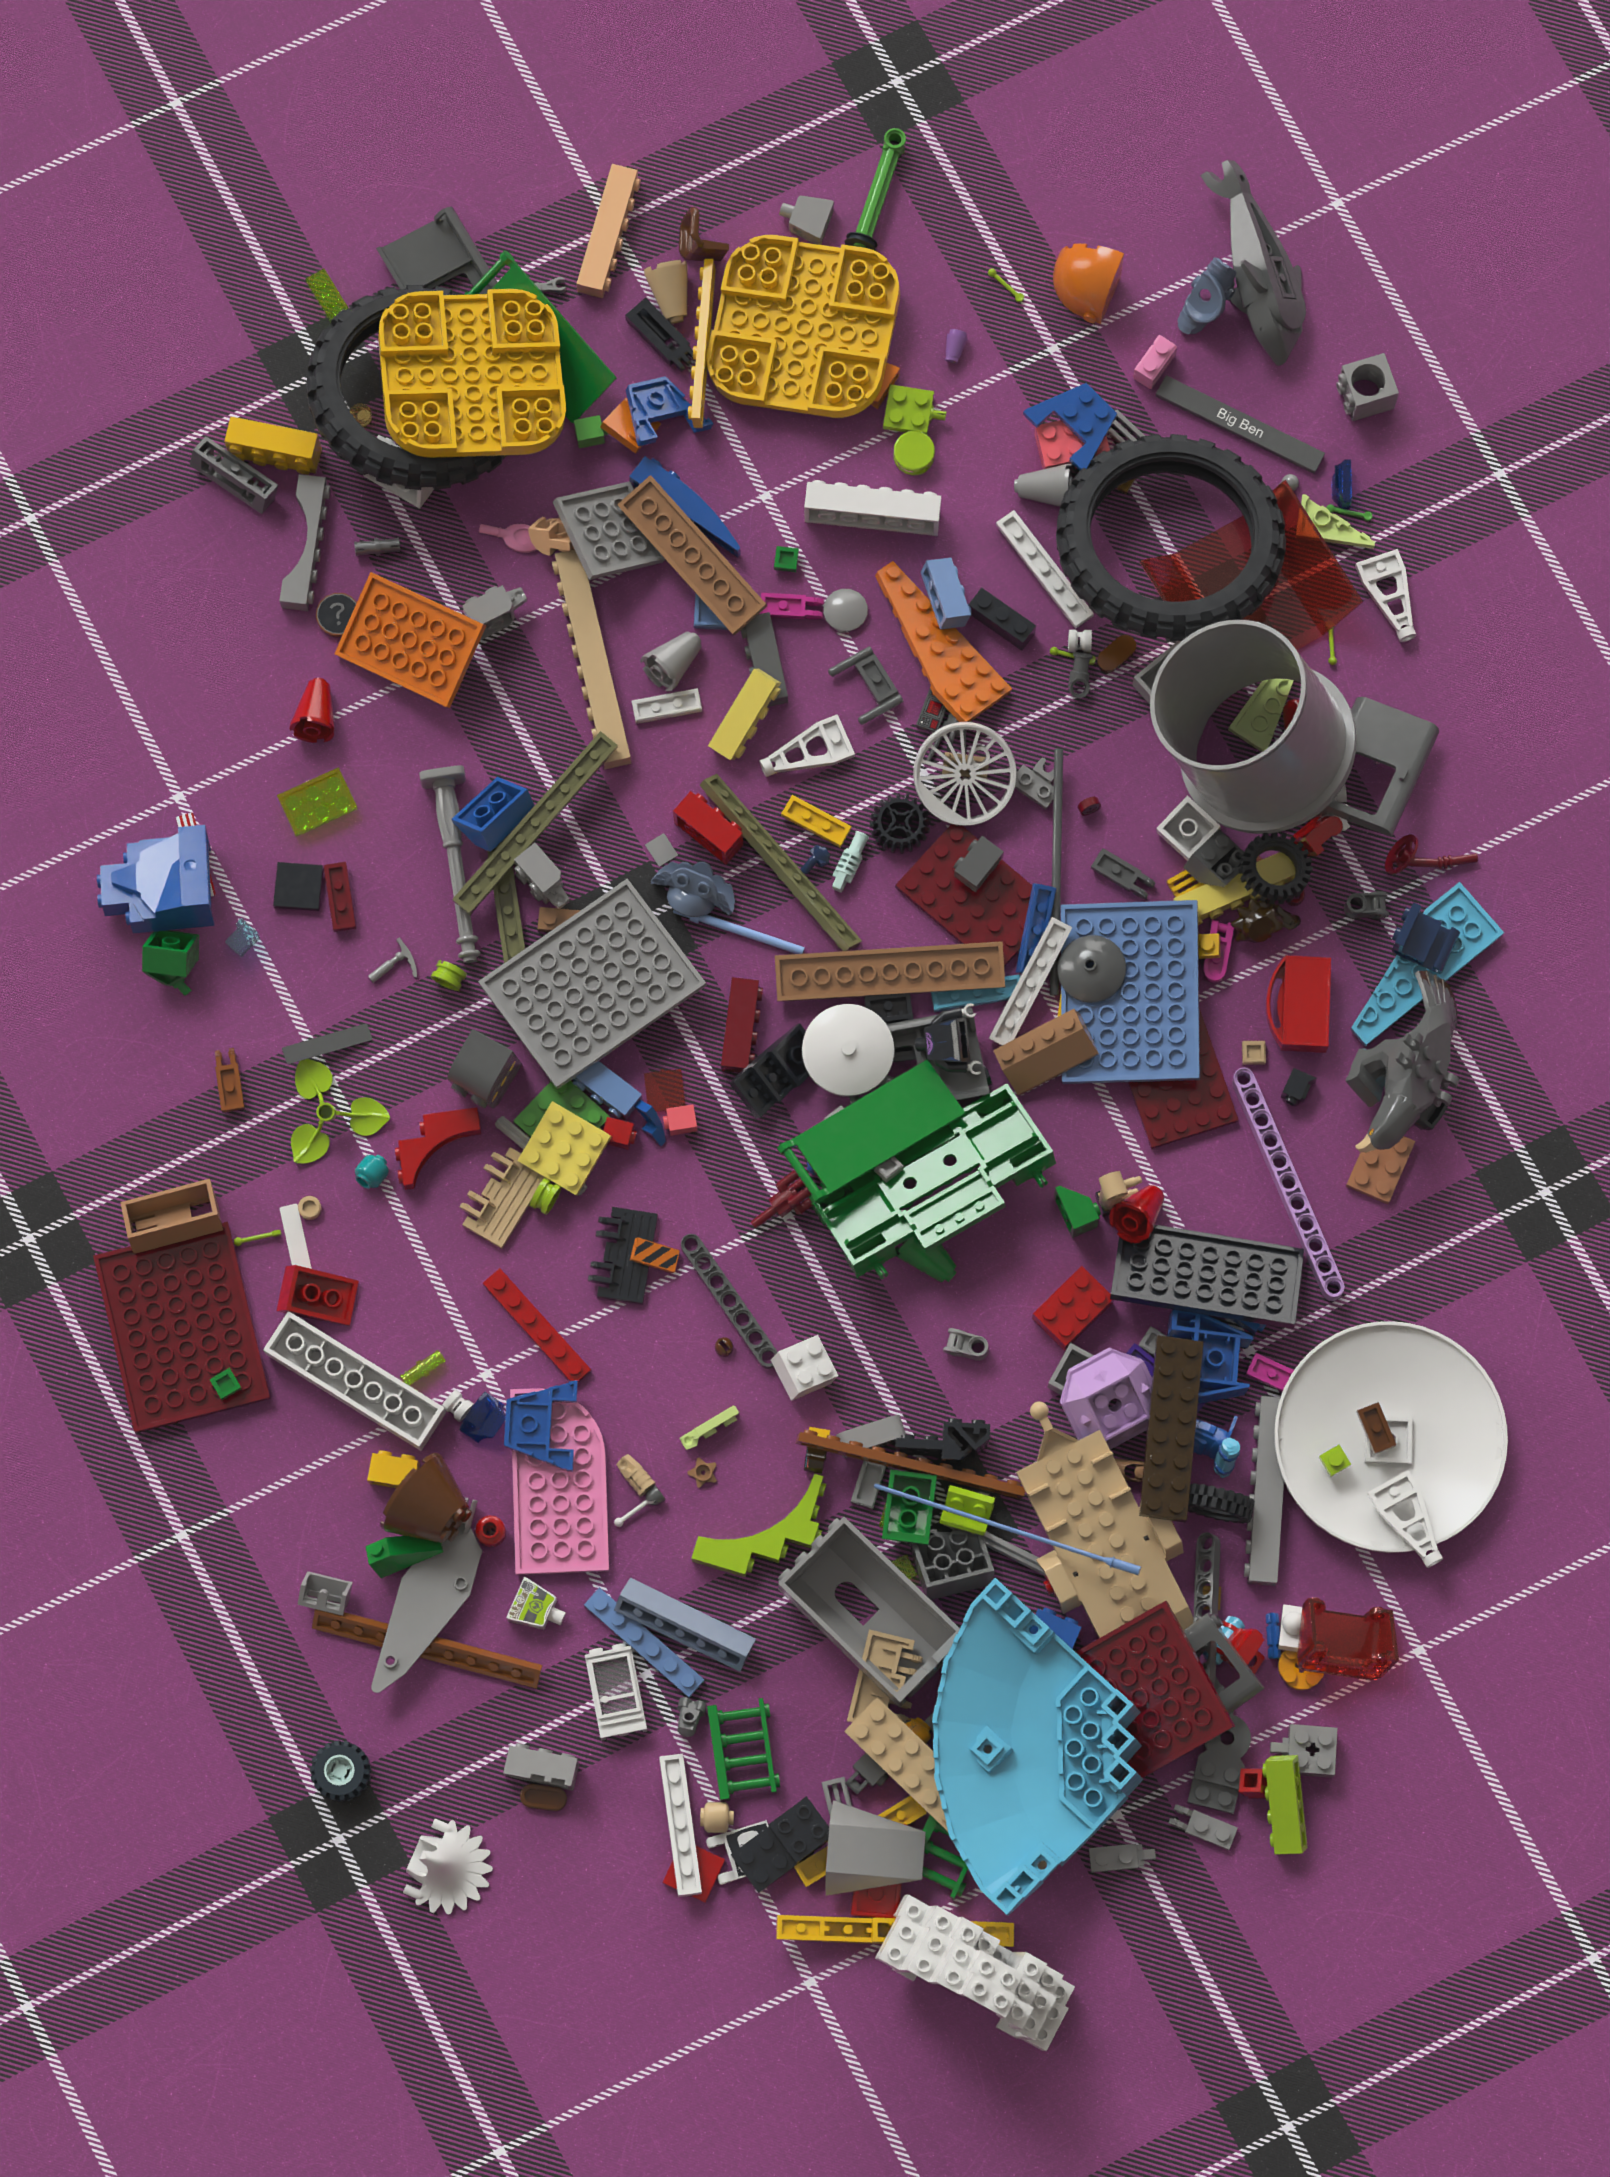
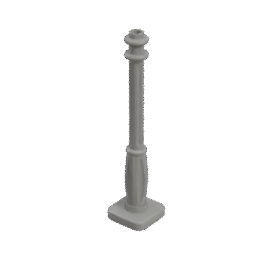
[419,765,480,963]

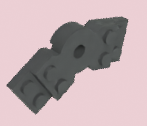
[1187,1676,1251,1814]

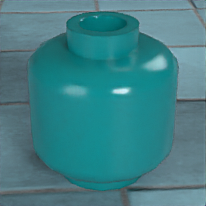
[355,1155,389,1189]

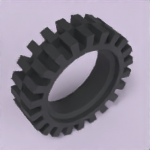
[1239,832,1313,904]
[1188,1483,1255,1524]

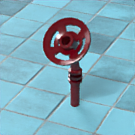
[1385,834,1478,875]

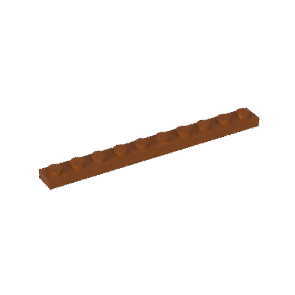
[795,1430,1025,1499]
[312,1609,542,1689]

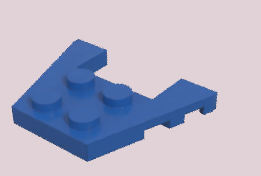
[626,376,714,446]
[1023,383,1117,471]
[504,1380,578,1472]

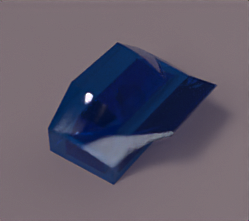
[1332,459,1352,509]
[459,1392,506,1444]

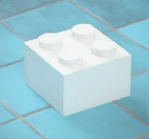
[1156,795,1221,861]
[771,1335,838,1401]

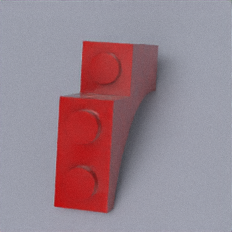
[395,1107,481,1190]

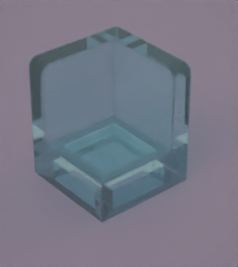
[225,918,260,957]

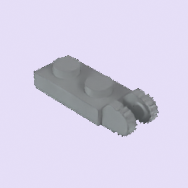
[1168,1804,1238,1850]

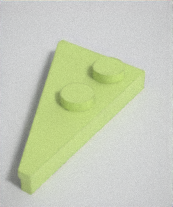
[1296,494,1375,549]

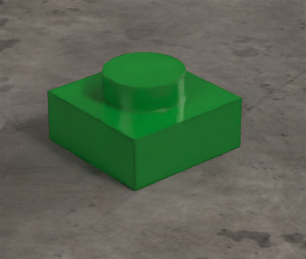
[774,546,799,572]
[209,1368,242,1400]

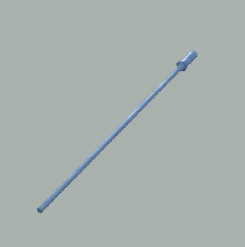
[874,1483,1141,1576]

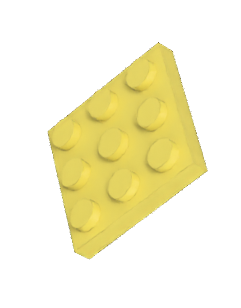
[517,1101,612,1195]

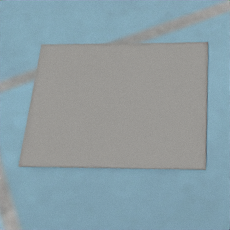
[645,833,678,867]

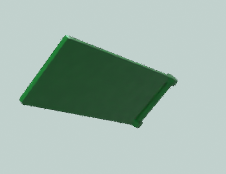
[464,250,617,423]
[777,1060,965,1204]

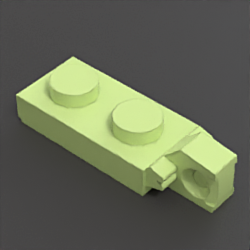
[679,1405,739,1450]

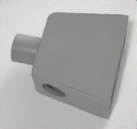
[779,196,834,245]

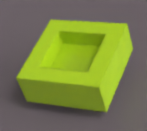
[1319,1444,1351,1477]

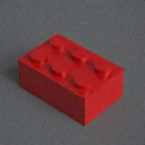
[673,791,743,865]
[1032,1266,1114,1351]

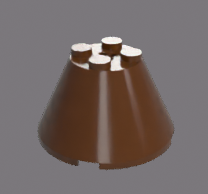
[380,1453,472,1543]

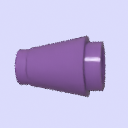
[945,329,968,364]

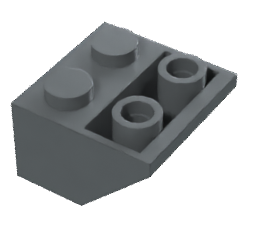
[1183,829,1244,887]

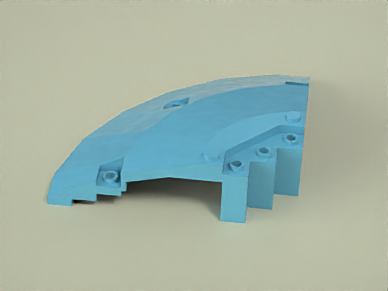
[932,1578,1143,1915]

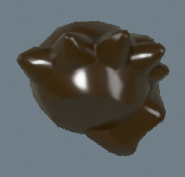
[1231,898,1301,943]

